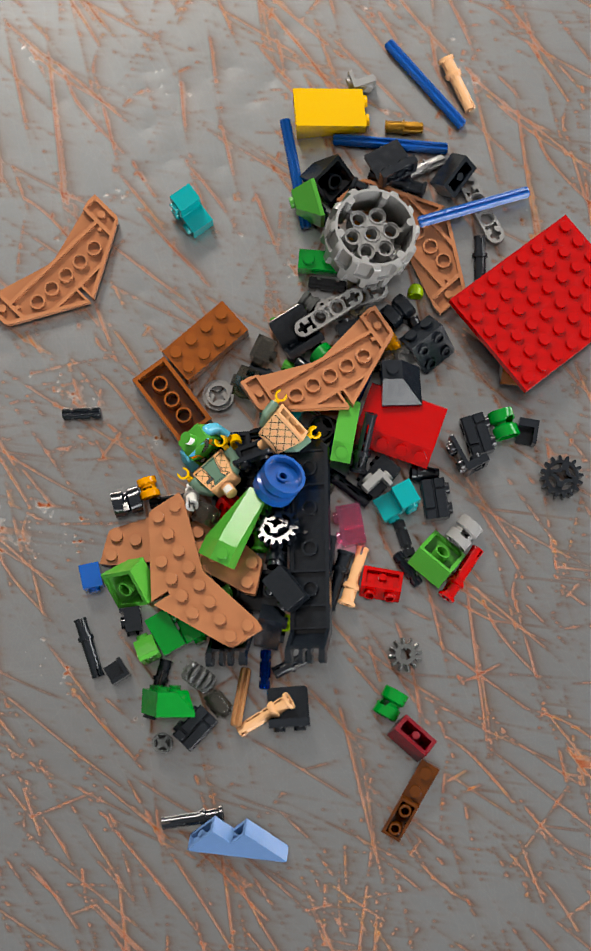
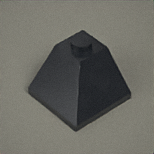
[300,154,355,209]
[379,360,422,407]

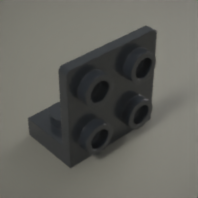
[364,139,418,188]
[446,434,490,478]

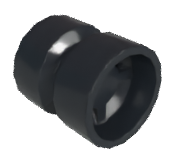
[379,293,416,331]
[308,415,334,444]
[110,486,144,518]

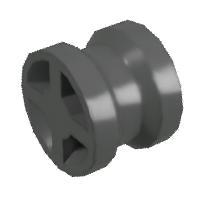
[297,290,320,314]
[152,733,173,754]

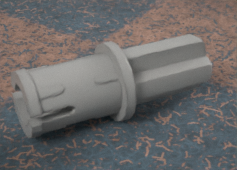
[409,155,446,179]

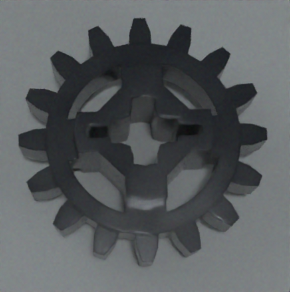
[539,455,584,499]
[255,507,300,549]

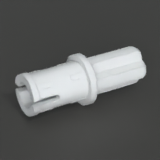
[183,484,199,511]

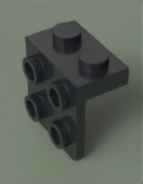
[269,304,325,360]
[399,315,455,374]
[232,439,280,473]
[267,686,310,733]

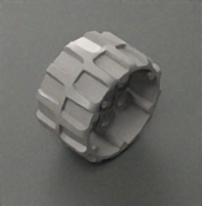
[320,185,420,288]

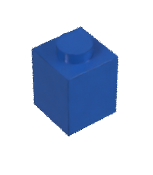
[78,561,105,594]

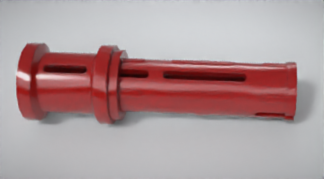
[438,545,484,603]

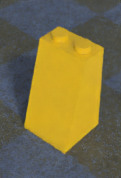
[293,88,370,139]

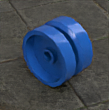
[253,454,306,507]

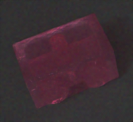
[332,502,367,548]

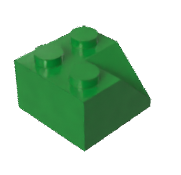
[141,684,195,717]

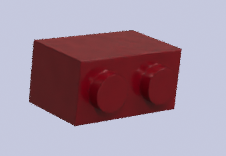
[387,714,437,762]

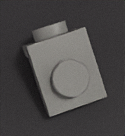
[345,70,376,93]
[361,469,394,493]

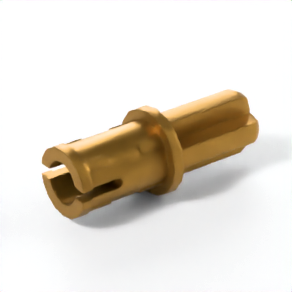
[385,119,424,135]

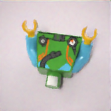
[178,422,242,472]

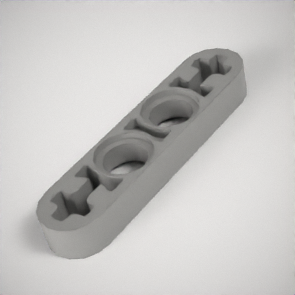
[460,176,504,246]
[314,284,388,319]
[295,288,363,338]

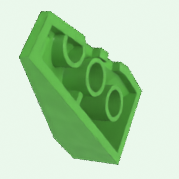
[198,487,265,569]

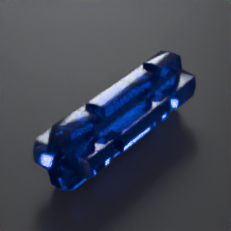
[259,650,271,690]

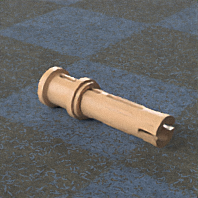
[438,54,476,113]
[337,546,369,608]
[236,692,295,737]

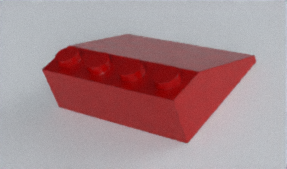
[354,382,448,469]

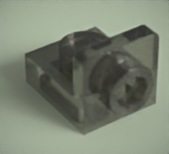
[191,501,222,529]

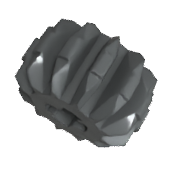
[388,637,422,672]
[181,661,216,693]

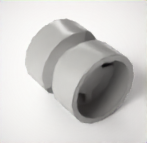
[445,514,483,552]

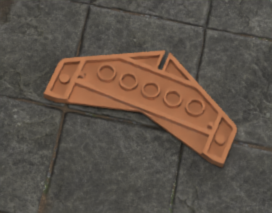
[336,179,466,316]
[0,194,119,326]
[240,305,393,413]
[149,493,263,648]
[100,505,263,596]

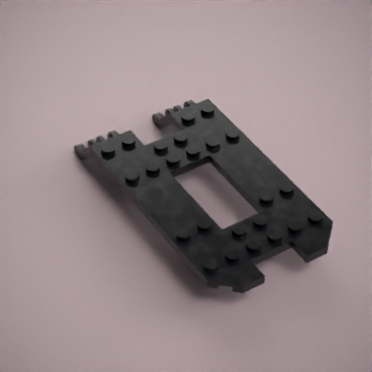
[205,427,332,667]

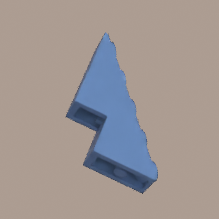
[187,816,289,862]

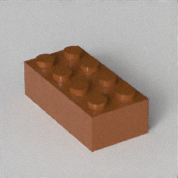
[162,301,249,386]
[132,357,213,442]

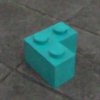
[169,183,214,238]
[372,478,421,525]

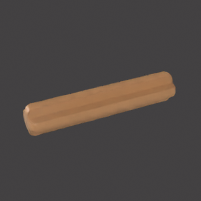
[230,667,251,727]

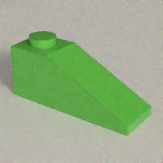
[330,399,361,464]
[133,633,163,666]

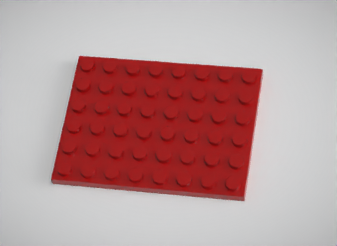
[448,215,591,393]

